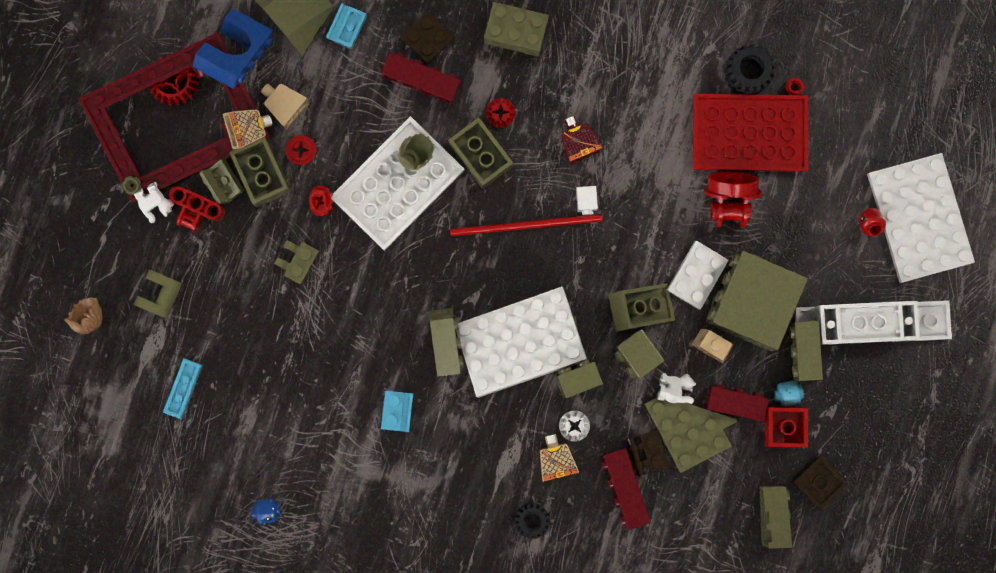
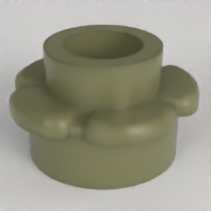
[122,176,141,195]

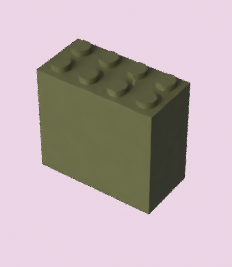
[706,251,808,351]

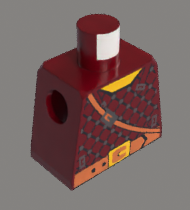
[561,116,603,165]

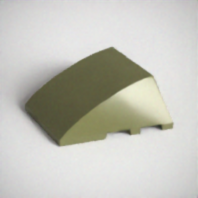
[255,0,334,57]

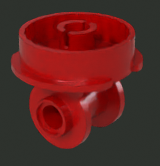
[703,172,762,228]

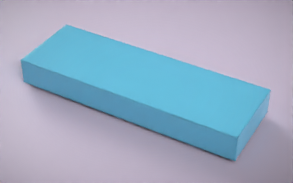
[163,358,203,419]

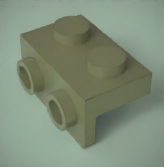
[199,159,245,205]

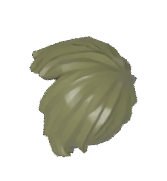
[397,133,434,171]

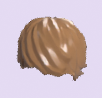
[64,297,103,334]

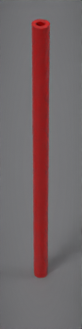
[450,214,602,236]

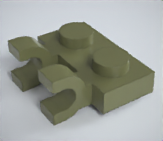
[274,240,319,284]

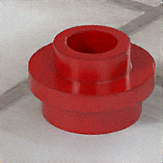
[785,78,804,95]

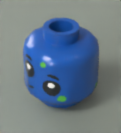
[251,498,280,525]

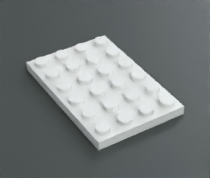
[331,116,465,251]
[867,153,975,283]
[456,287,587,398]

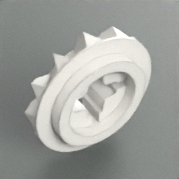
[559,411,590,441]

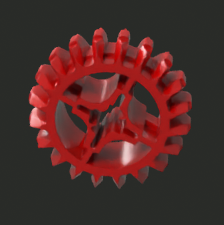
[150,55,199,106]

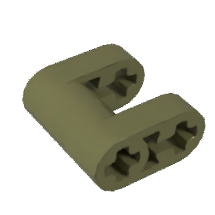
[134,269,183,318]

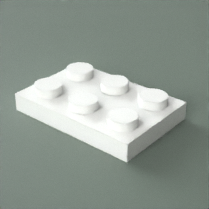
[667,241,729,310]

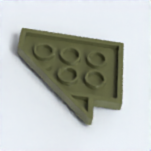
[644,398,737,473]

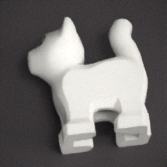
[134,181,174,223]
[657,373,696,404]

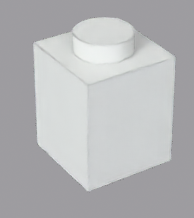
[576,186,598,215]

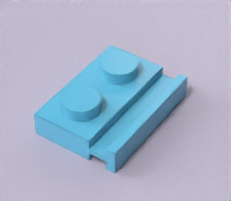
[326,3,367,49]
[381,391,413,432]

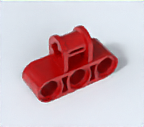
[169,186,225,233]

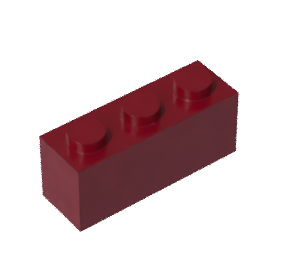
[705,384,769,422]

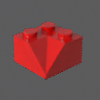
[764,407,808,448]

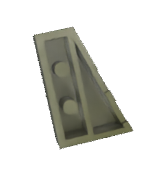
[430,308,464,377]
[789,321,823,381]
[759,486,792,548]

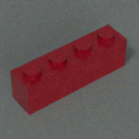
[381,52,461,105]
[601,448,651,530]

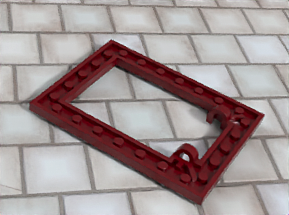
[78,32,270,203]

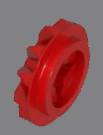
[486,98,516,128]
[286,135,317,166]
[309,186,334,216]

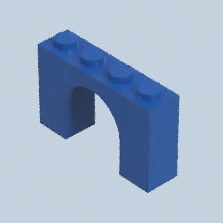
[193,9,273,89]

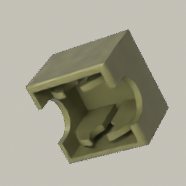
[614,329,664,379]

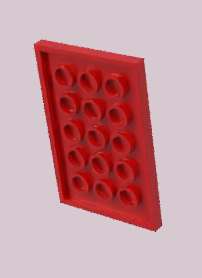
[693,94,808,172]

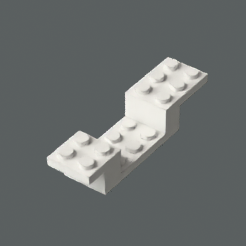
[794,301,952,345]

